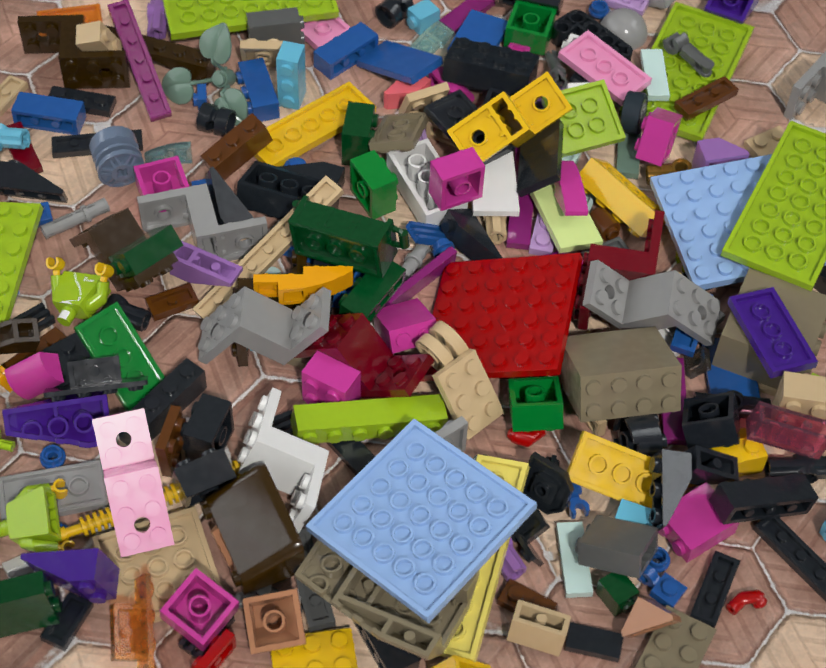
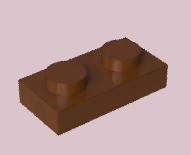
[145,283,199,322]
[497,579,558,613]

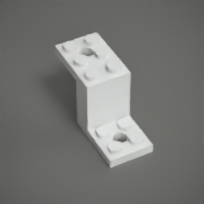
[237,387,329,534]

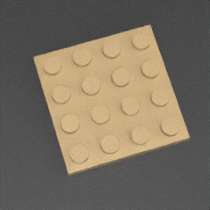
[92,506,222,634]

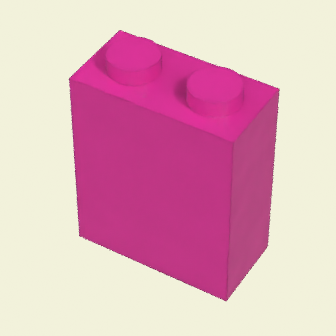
[373,298,436,353]
[658,482,739,563]

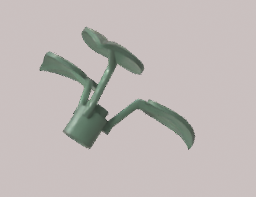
[162,23,248,126]

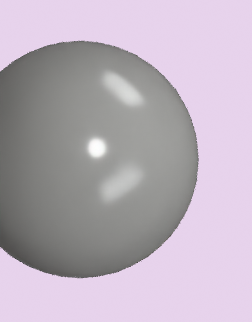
[600,8,648,50]

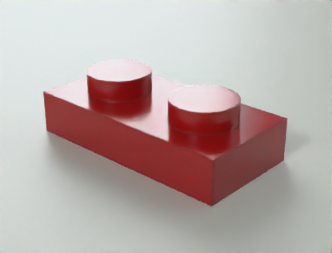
[191,629,237,668]

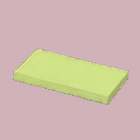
[530,184,603,254]

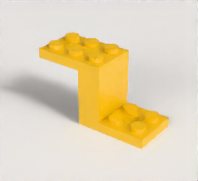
[447,71,573,162]

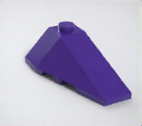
[2,391,109,448]

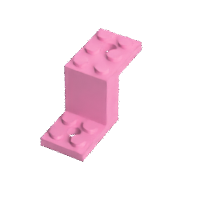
[92,408,175,557]

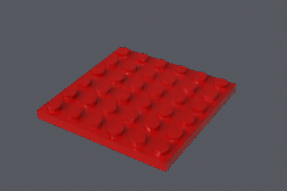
[420,253,583,382]

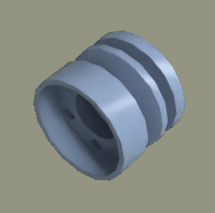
[89,126,145,187]

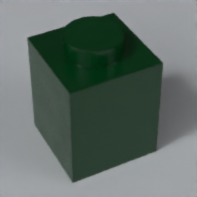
[595,572,640,617]

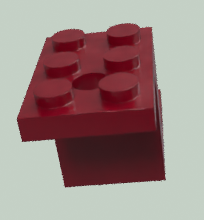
[574,210,665,330]
[294,313,434,398]

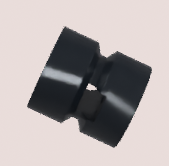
[375,0,414,29]
[196,102,236,137]

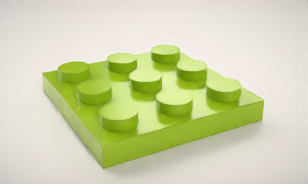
[541,79,626,158]

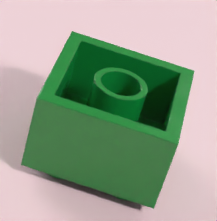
[504,0,557,56]
[350,150,398,219]
[508,376,564,432]

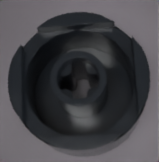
[613,414,667,458]

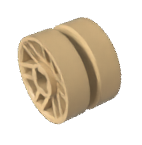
[415,320,469,371]

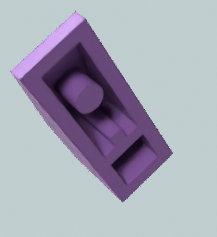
[170,240,243,287]

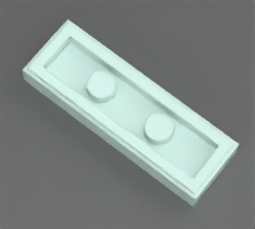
[640,49,670,101]
[556,522,593,598]

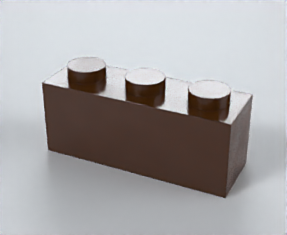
[200,113,273,181]

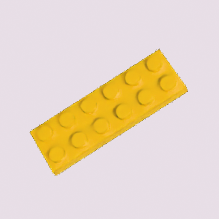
[254,81,376,167]

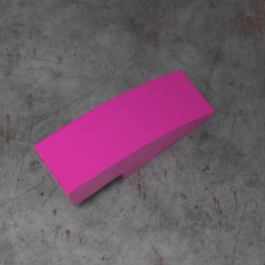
[553,161,588,216]

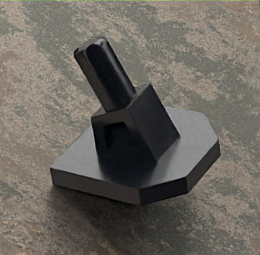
[524,452,574,515]

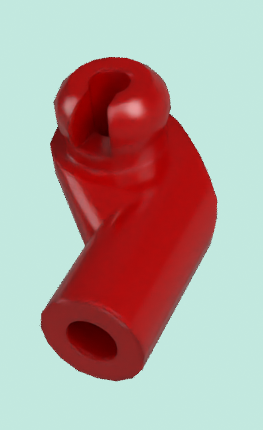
[507,428,546,447]
[726,589,767,615]

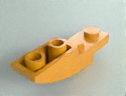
[253,265,353,305]

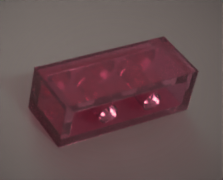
[746,401,826,460]

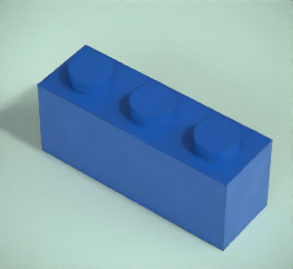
[313,22,378,80]
[235,58,280,122]
[11,92,87,135]

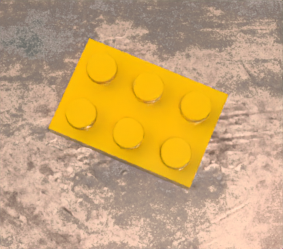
[271,628,358,668]

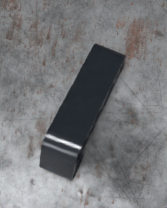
[551,10,633,62]

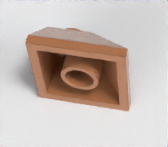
[242,588,306,655]

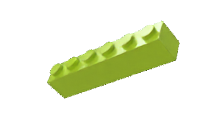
[291,394,448,444]

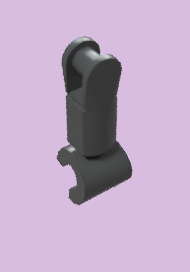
[663,32,714,77]

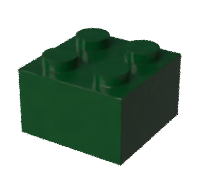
[342,101,379,166]

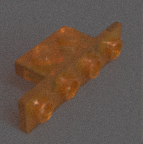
[109,573,157,668]

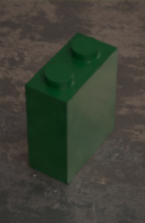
[108,224,183,278]
[0,570,63,638]

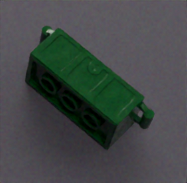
[288,195,410,278]

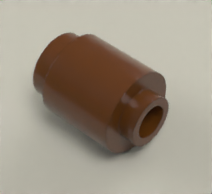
[590,207,621,241]

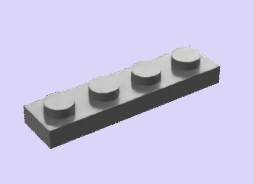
[294,528,336,632]

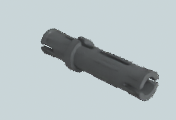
[545,50,568,89]

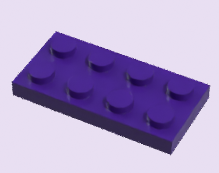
[727,287,818,379]

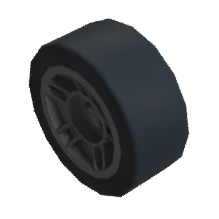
[621,91,648,135]

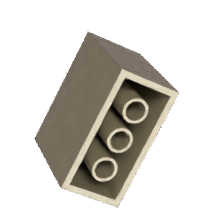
[712,268,826,389]
[559,326,682,423]

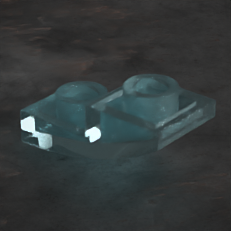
[410,20,455,54]
[145,142,193,164]

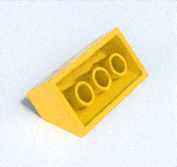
[580,157,666,238]

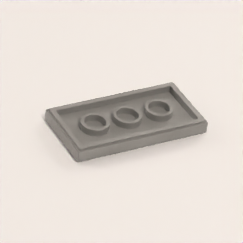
[0,459,109,521]

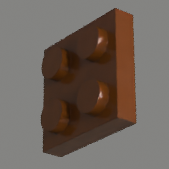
[155,405,186,477]

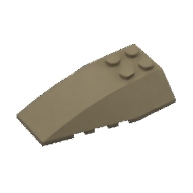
[294,540,480,660]

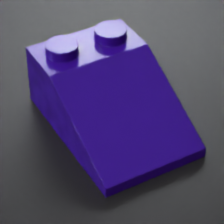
[704,0,759,24]
[21,548,120,604]

